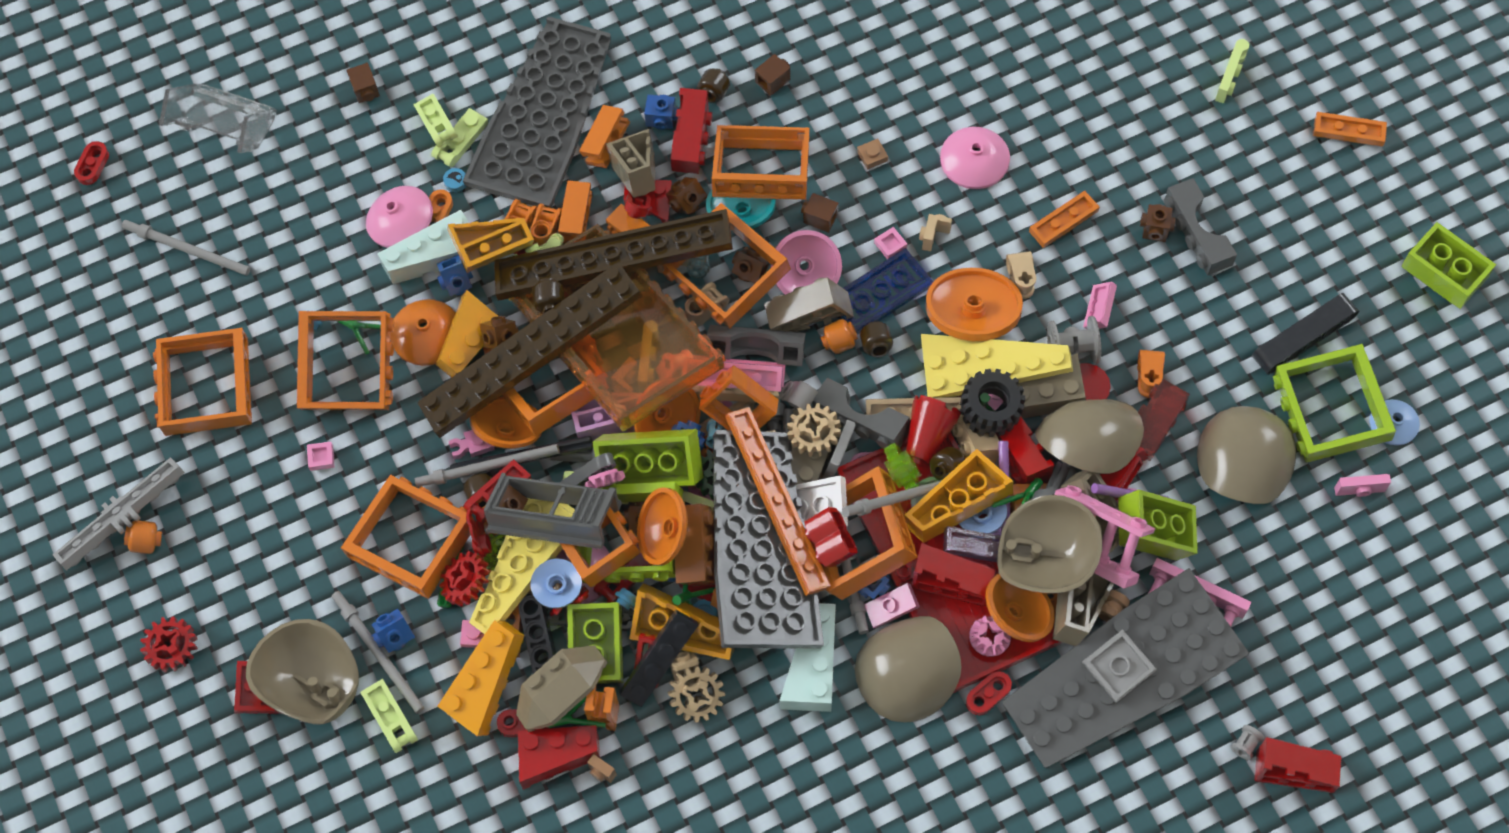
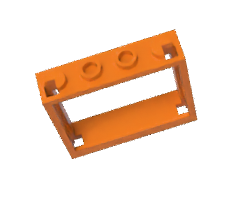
[712,125,810,200]
[662,203,791,329]
[297,311,394,410]
[153,328,252,436]
[502,341,610,436]
[821,466,917,600]
[341,475,473,599]

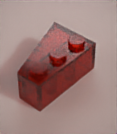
[1138,379,1190,461]

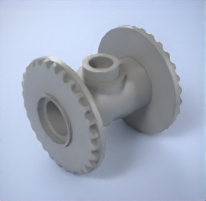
[1047,316,1101,364]

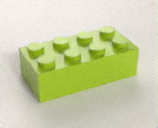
[593,429,704,486]

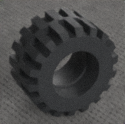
[960,368,1025,437]

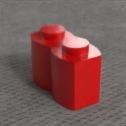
[804,507,858,567]

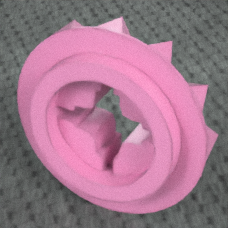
[585,468,625,489]
[969,615,1011,656]

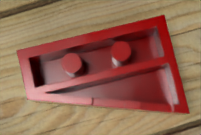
[670,88,713,174]
[996,417,1054,484]
[912,543,995,606]
[518,725,600,790]
[1254,737,1341,793]

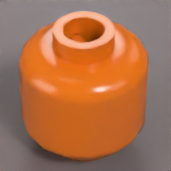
[821,319,858,354]
[124,520,162,554]

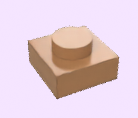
[857,139,888,170]
[587,754,617,783]

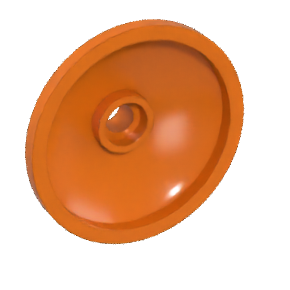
[390,299,456,366]
[634,379,701,432]
[470,397,542,449]
[637,487,688,565]
[986,574,1054,642]

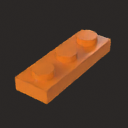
[1313,112,1387,147]
[1029,191,1100,248]

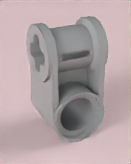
[779,381,818,411]

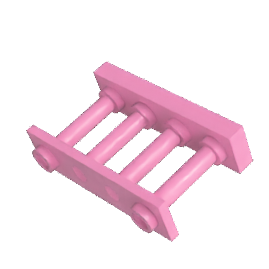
[682,356,785,392]
[1054,485,1155,589]
[1148,558,1251,626]

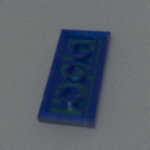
[842,248,933,335]

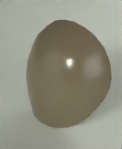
[1035,399,1144,474]
[1197,406,1296,504]
[997,495,1102,594]
[855,616,962,723]
[246,619,359,724]

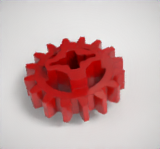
[439,551,490,606]
[140,616,198,672]

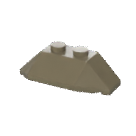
[516,645,608,732]

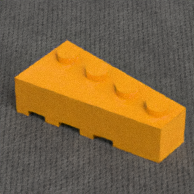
[905,449,1013,543]
[629,583,734,660]
[438,620,525,736]

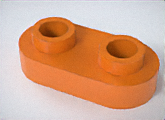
[429,190,453,226]

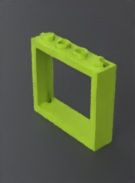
[1272,344,1396,463]
[577,482,683,583]

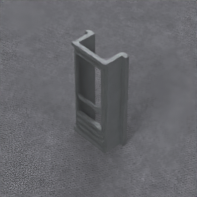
[484,473,622,549]

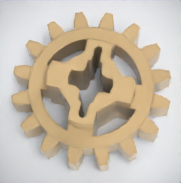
[787,403,841,457]
[668,665,725,723]

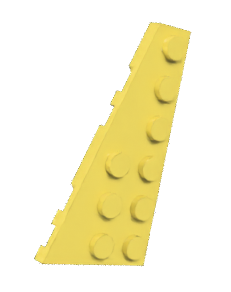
[921,334,1073,398]
[469,498,575,635]

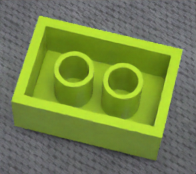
[1401,222,1497,309]
[1118,490,1198,561]
[567,602,623,684]

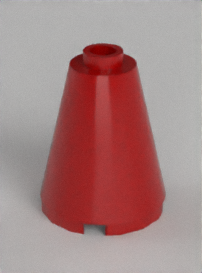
[905,395,961,467]

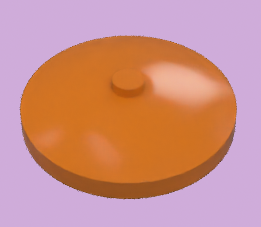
[926,268,1023,341]

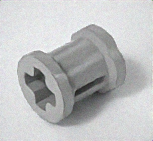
[1230,725,1264,760]

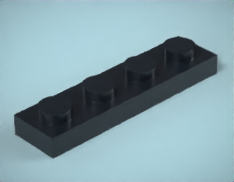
[619,609,698,707]

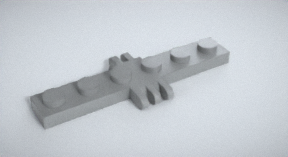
[53,457,185,571]

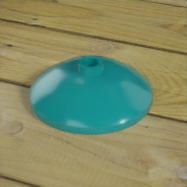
[706,189,776,229]

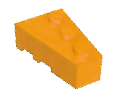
[447,218,534,273]
[436,290,498,378]

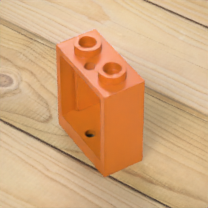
[699,365,779,430]
[560,507,641,588]

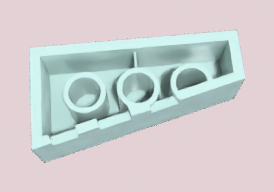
[377,210,469,284]
[780,603,836,712]

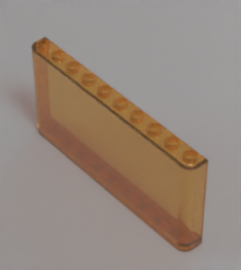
[510,224,726,431]

